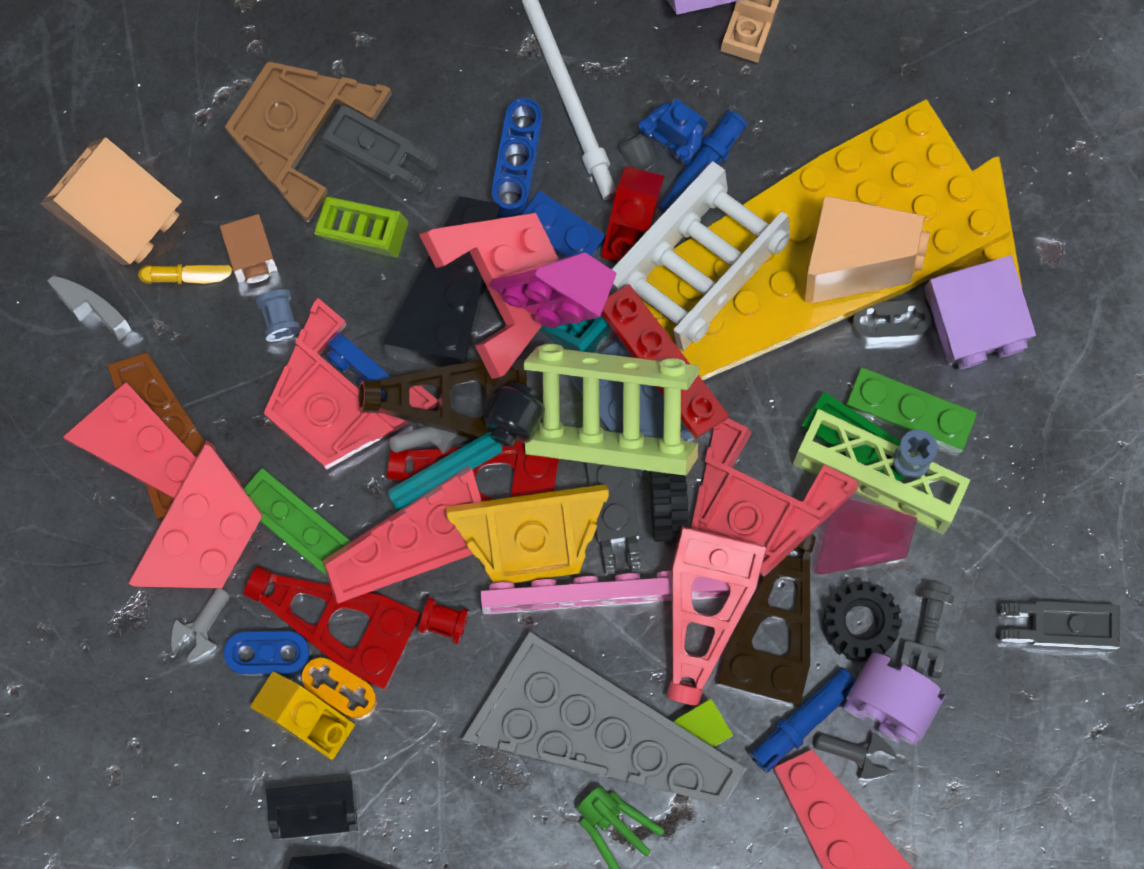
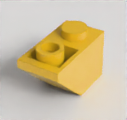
[250,671,355,761]

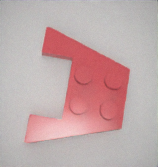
[419,213,558,379]
[264,298,439,470]
[691,418,859,577]

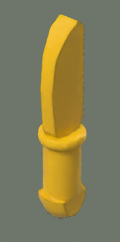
[138,264,233,284]

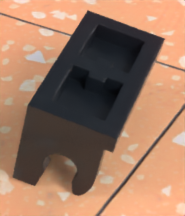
[266,780,359,840]

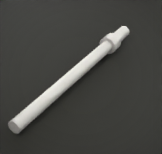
[521,0,617,200]

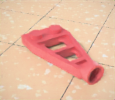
[666,526,766,705]

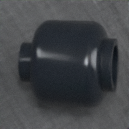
[483,382,545,448]

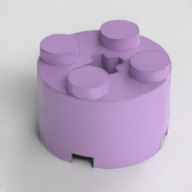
[843,653,946,746]

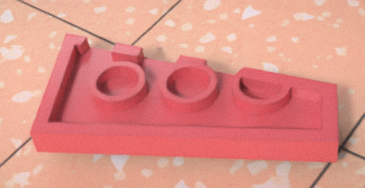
[773,749,913,869]

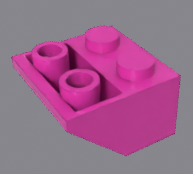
[490,253,617,328]

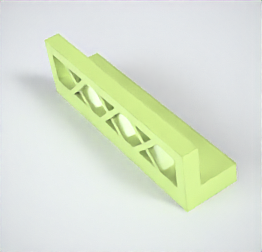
[793,409,970,535]

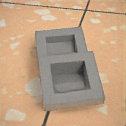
[47,275,132,340]

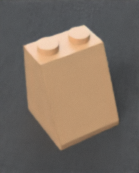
[40,137,182,265]
[805,196,930,303]

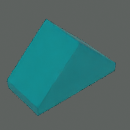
[539,314,610,353]

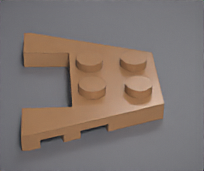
[225,61,392,223]

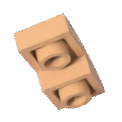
[720,0,780,63]

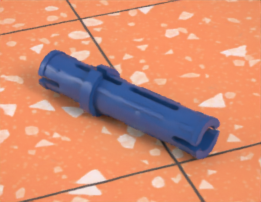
[657,110,748,214]
[749,668,855,773]

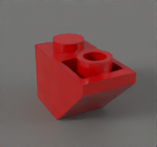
[601,166,665,262]

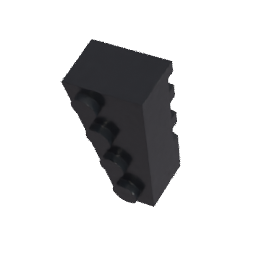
[383,196,500,367]

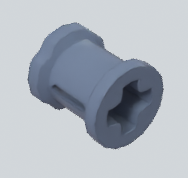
[255,289,301,342]
[893,430,938,478]

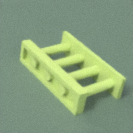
[524,344,699,476]

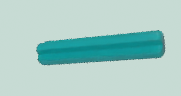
[388,432,502,511]

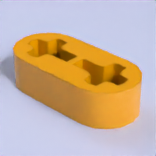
[302,658,377,720]

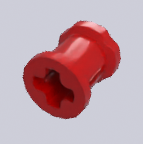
[418,597,470,645]

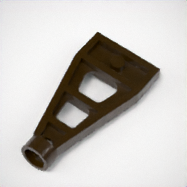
[358,359,527,443]
[717,534,816,707]

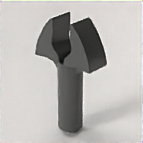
[815,733,897,780]

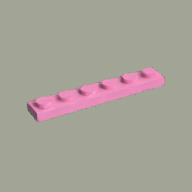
[481,570,730,614]

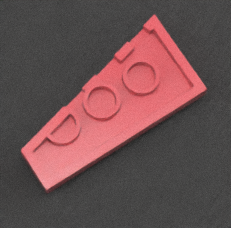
[322,466,482,603]

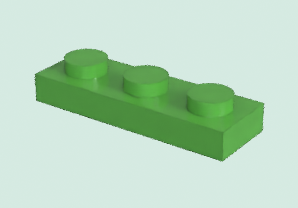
[846,367,977,454]
[244,468,351,577]

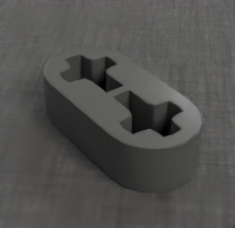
[851,300,931,343]

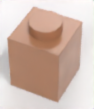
[220,214,277,283]

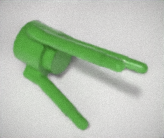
[577,786,664,869]

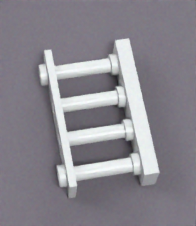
[609,161,790,351]

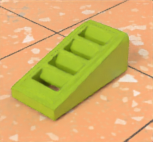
[314,196,408,258]

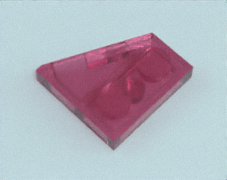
[815,499,918,575]

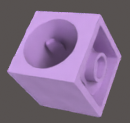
[924,255,1036,370]

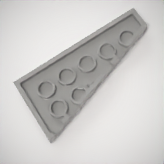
[462,632,747,806]

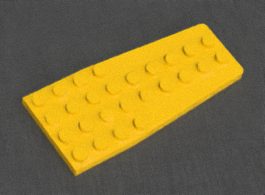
[640,99,1010,380]

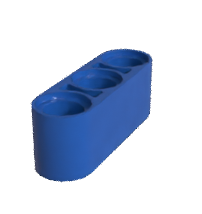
[492,98,542,218]

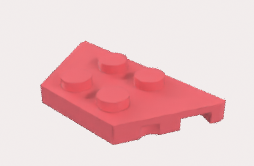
[128,441,262,589]

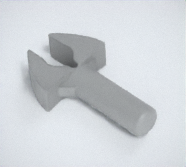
[389,424,458,454]
[171,588,230,663]

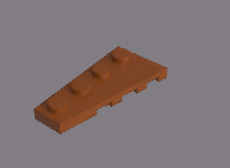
[107,352,205,522]

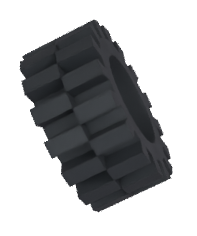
[650,471,689,542]
[822,581,902,662]

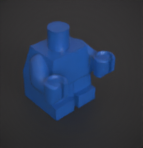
[638,98,708,165]

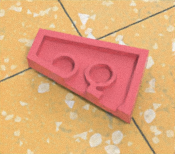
[63,382,196,499]

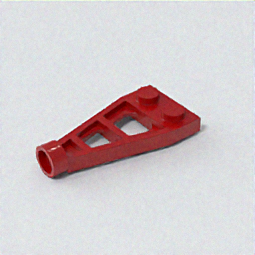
[387,443,559,502]
[243,566,421,691]

